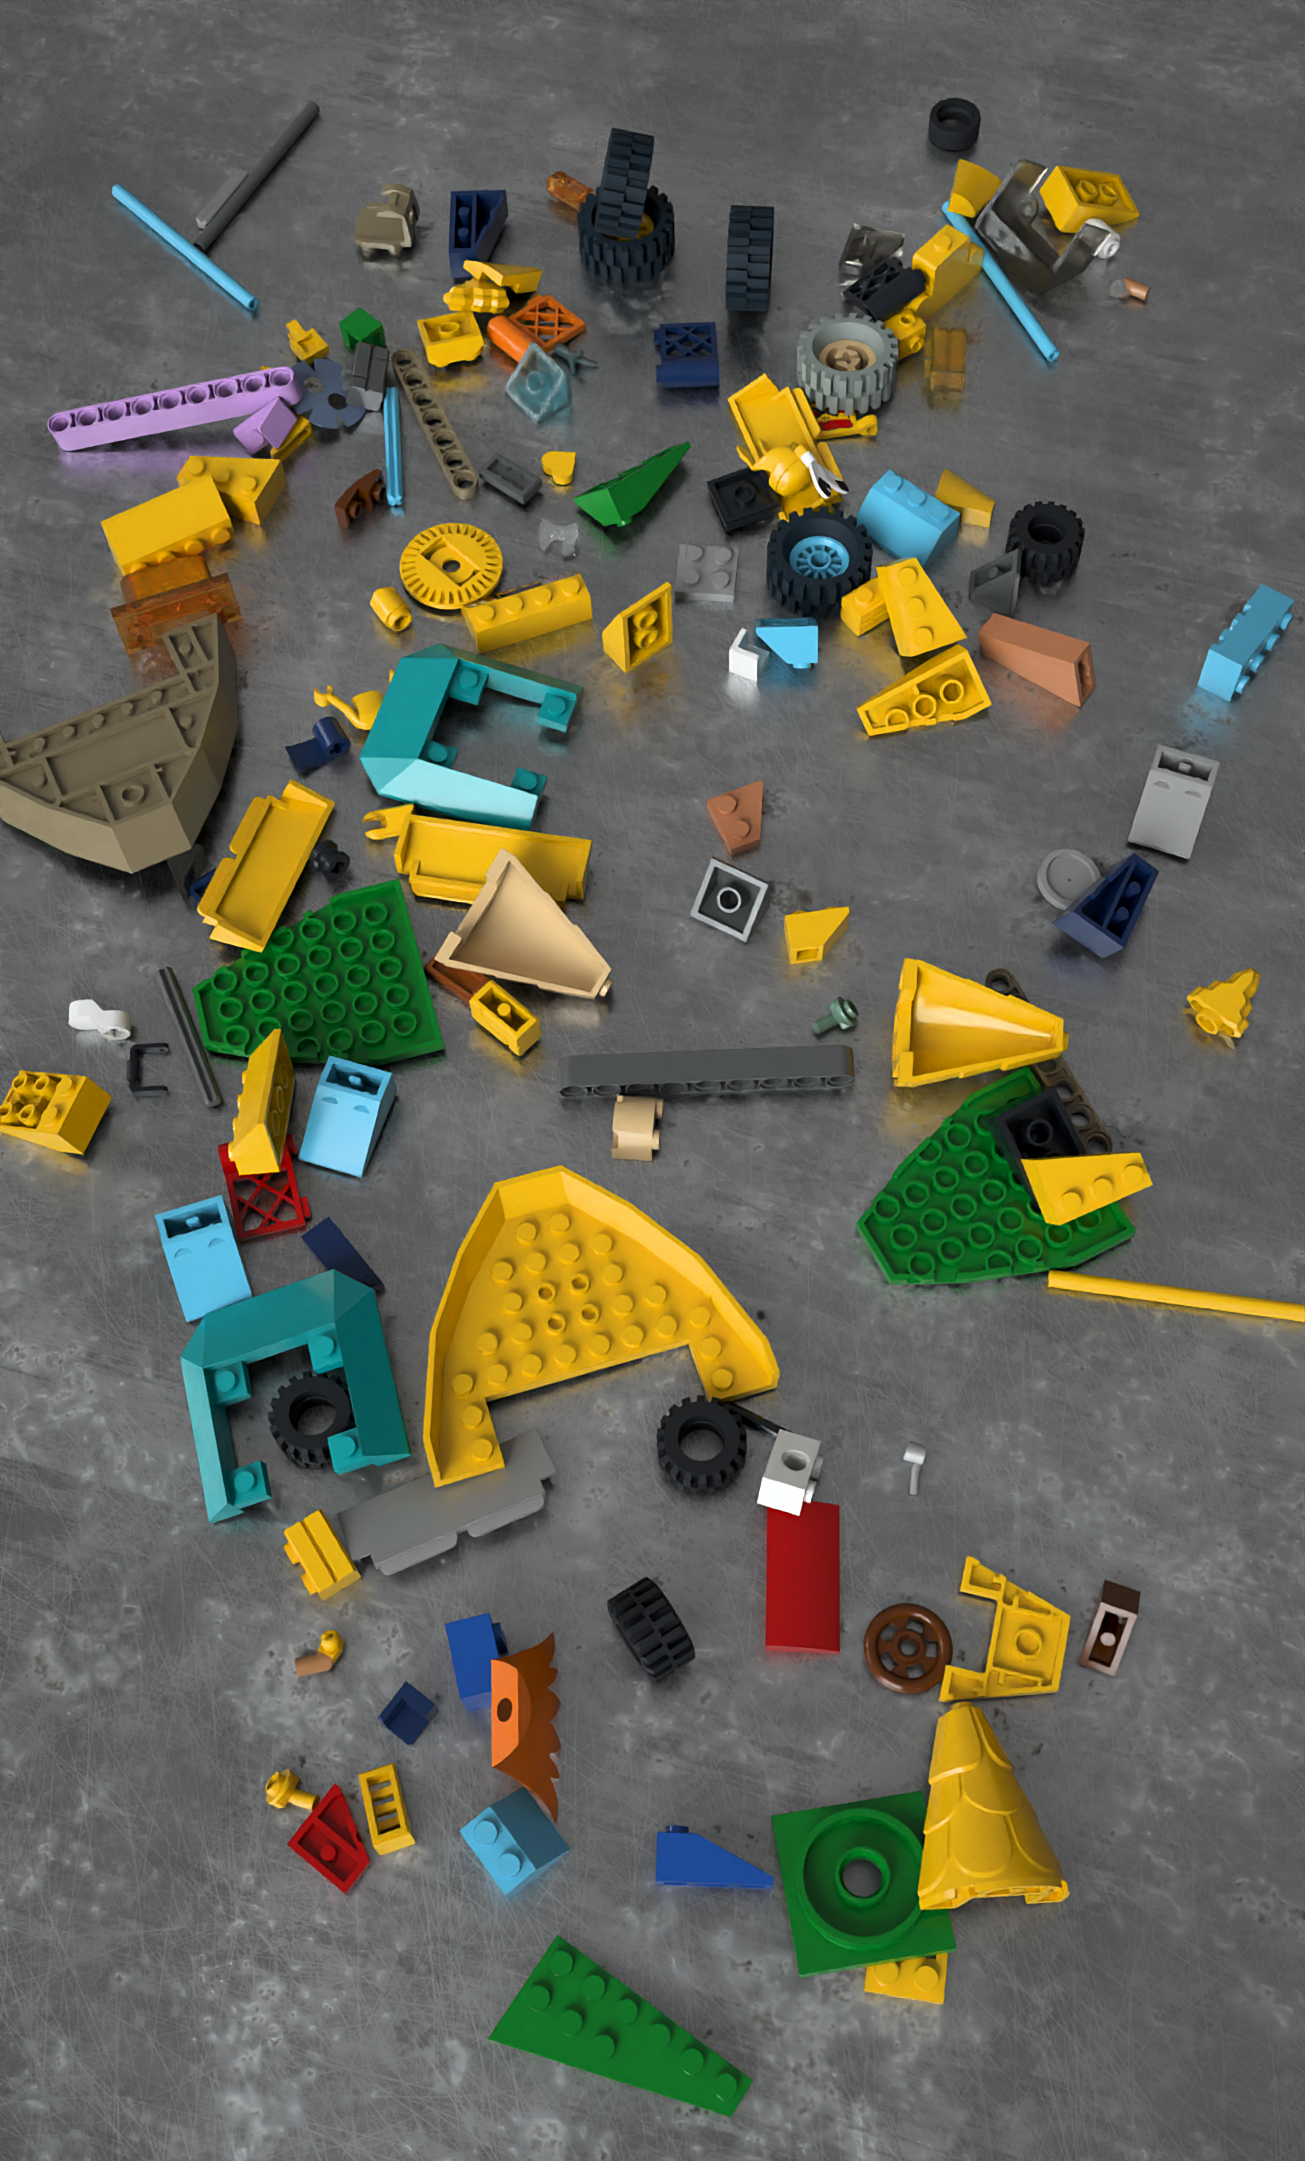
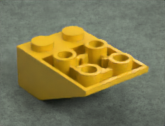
[0,1070,112,1154]

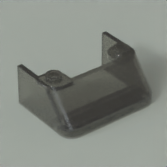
[975,157,1111,294]

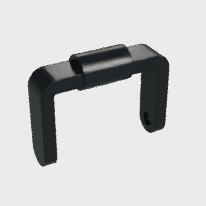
[126,1043,169,1097]

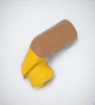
[295,1630,344,1677]

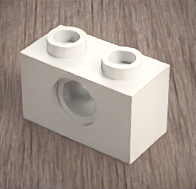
[757,1429,824,1516]

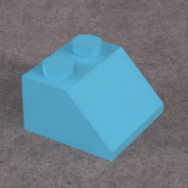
[459,1787,570,1900]

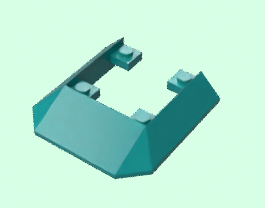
[359,643,584,831]
[180,1269,412,1523]

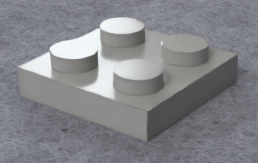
[675,544,739,603]

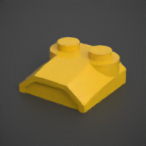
[416,310,483,367]

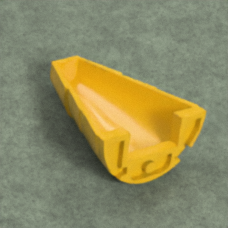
[892,958,1069,1087]
[917,1702,1070,1910]

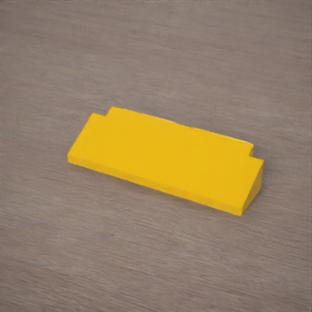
[728,373,846,522]
[197,779,335,953]
[394,814,592,911]

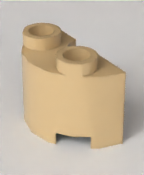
[611,1095,664,1161]

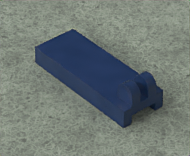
[301,1216,385,1292]

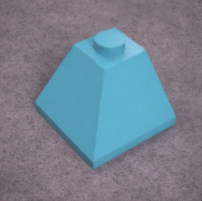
[754,617,818,668]

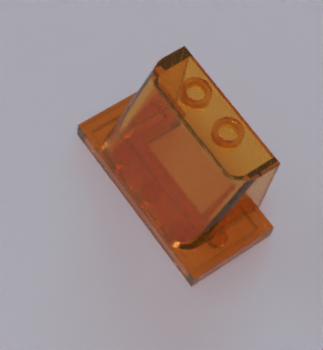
[110,554,242,655]

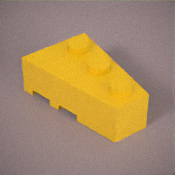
[177,455,287,526]
[876,557,967,657]

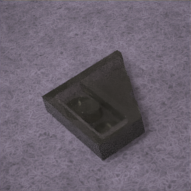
[838,223,905,277]

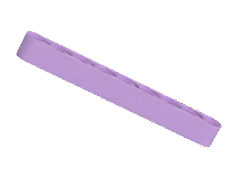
[47,366,302,451]

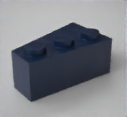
[448,190,508,278]
[1052,853,1159,959]

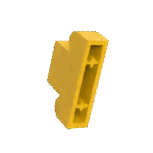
[895,224,984,323]

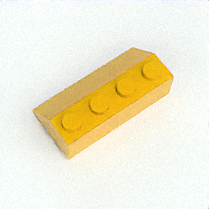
[101,474,235,584]
[228,1029,296,1175]

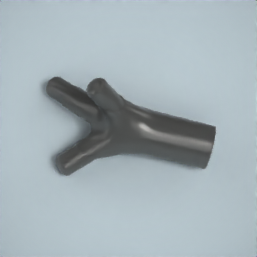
[554,343,597,375]

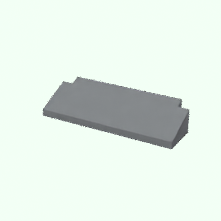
[336,1429,559,1575]

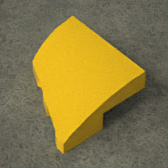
[947,158,1005,218]
[463,260,543,294]
[935,469,996,528]

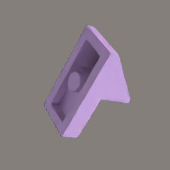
[233,396,297,455]

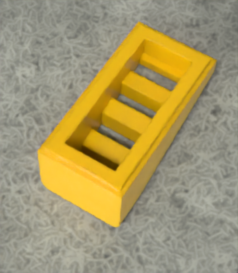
[358,1762,416,1855]

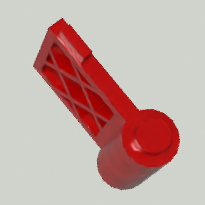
[218,1133,312,1242]

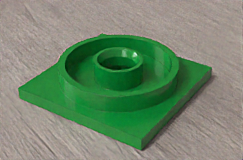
[771,1791,956,1978]

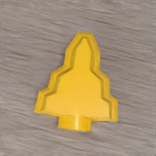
[443,277,509,314]
[1187,967,1261,1038]

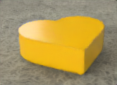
[542,451,576,485]

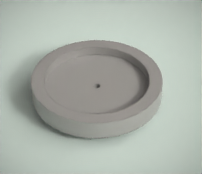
[1037,849,1101,910]

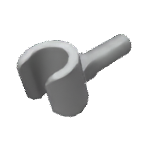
[903,1441,926,1495]

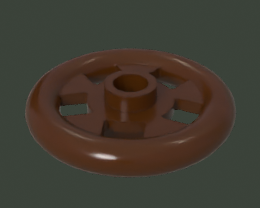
[863,1603,953,1694]

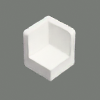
[729,628,770,682]

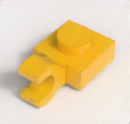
[285,319,330,365]

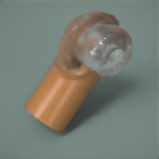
[1108,277,1151,301]

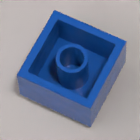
[445,1613,508,1712]

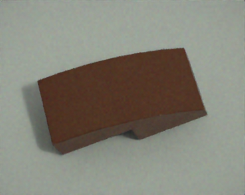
[334,469,386,529]

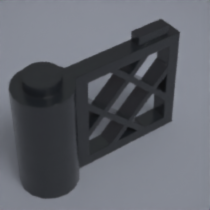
[842,257,927,323]

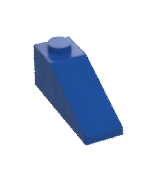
[656,1825,774,1889]

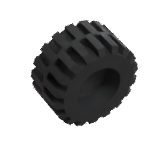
[1005,501,1085,584]
[268,1371,356,1469]
[656,1395,747,1495]
[607,1577,695,1683]

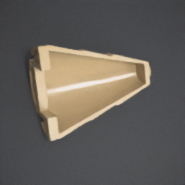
[434,848,614,999]

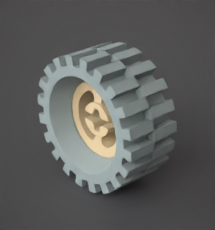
[796,313,899,415]

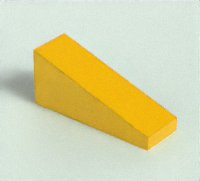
[270,411,313,462]

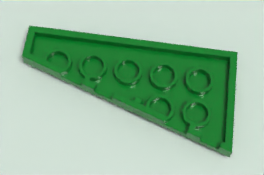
[488,1935,753,2118]

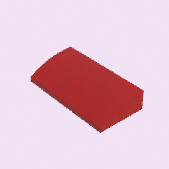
[765,1501,840,1653]

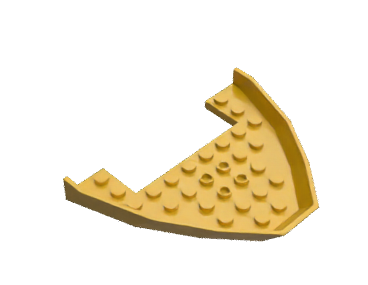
[423,1165,780,1488]

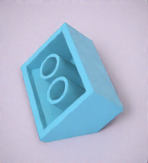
[855,469,960,570]

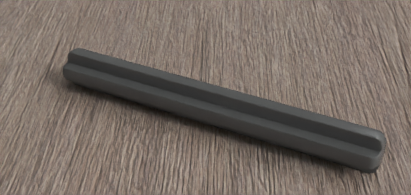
[156,967,223,1107]

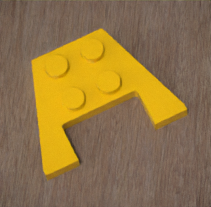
[938,1556,1071,1702]

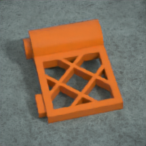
[486,294,586,370]

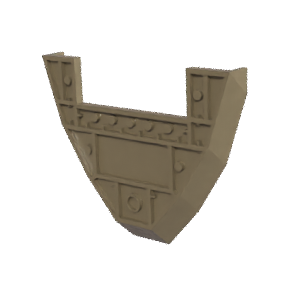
[0,612,238,873]

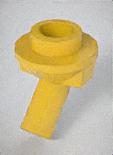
[265,1769,320,1811]

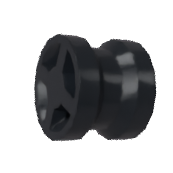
[309,840,350,880]

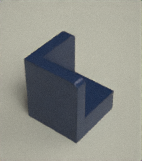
[378,1681,439,1746]

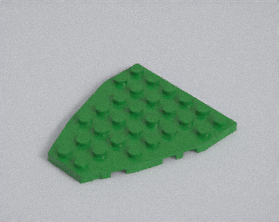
[192,879,445,1066]
[856,1066,1136,1285]

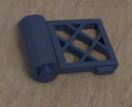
[654,322,719,389]

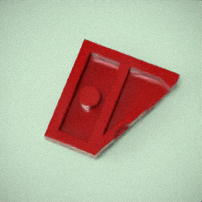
[287,1783,372,1895]

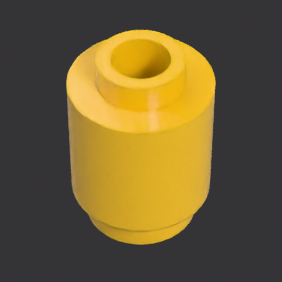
[370,587,412,631]

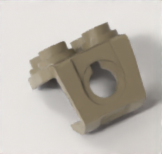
[354,184,420,253]

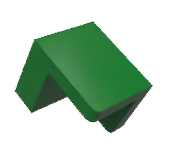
[339,307,386,349]

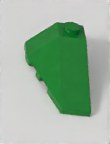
[573,441,691,527]

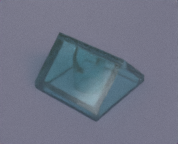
[503,341,572,424]

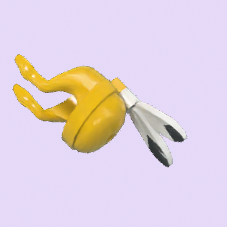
[737,438,849,499]

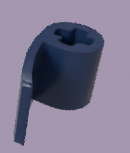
[285,716,351,771]

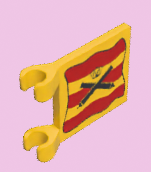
[810,401,878,440]

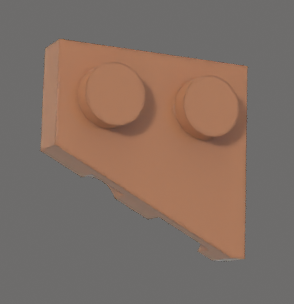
[706,780,763,856]

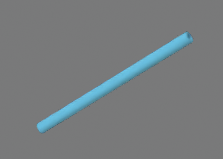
[112,184,259,310]
[942,200,1060,362]

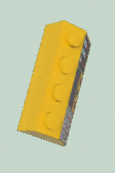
[460,570,592,655]

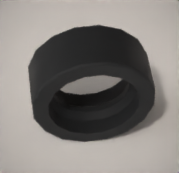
[928,98,981,150]

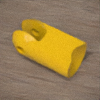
[362,803,416,840]

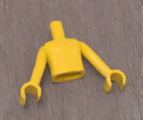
[314,669,394,730]

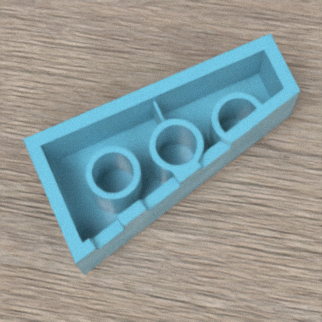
[1197,584,1295,702]

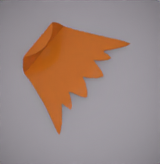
[491,1632,561,1823]

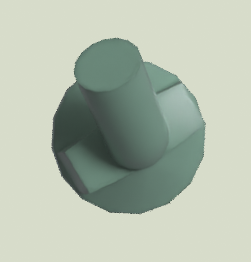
[812,997,859,1034]

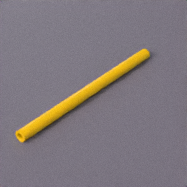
[1048,1269,1305,1322]

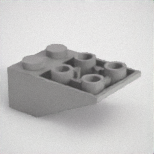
[1127,744,1220,859]

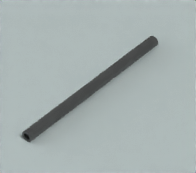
[193,101,320,253]

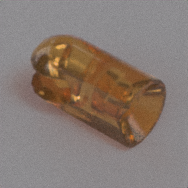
[546,171,594,211]

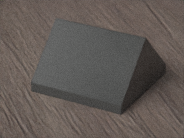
[690,857,771,942]

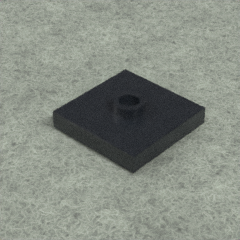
[707,467,782,532]

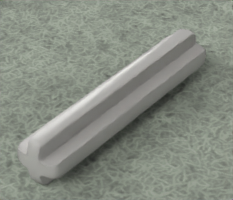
[196,168,248,229]

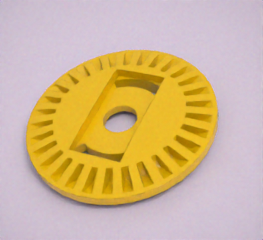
[400,523,503,609]

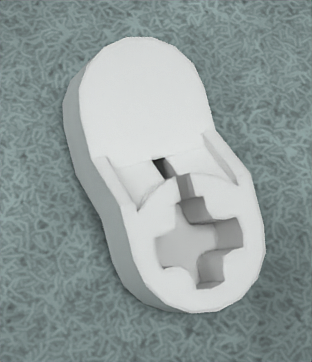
[68,999,131,1041]

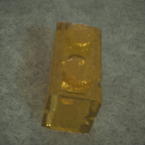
[924,327,966,392]

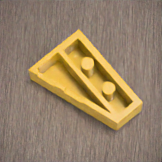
[1021,1151,1153,1225]

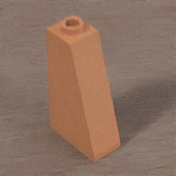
[978,613,1096,707]

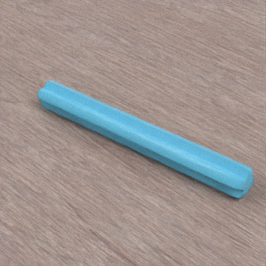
[383,386,404,505]

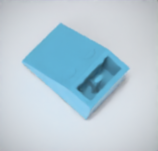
[299,1055,397,1178]
[155,1195,253,1322]

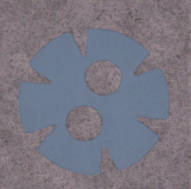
[291,358,366,429]

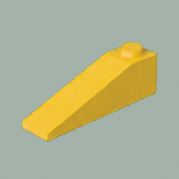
[856,644,992,736]

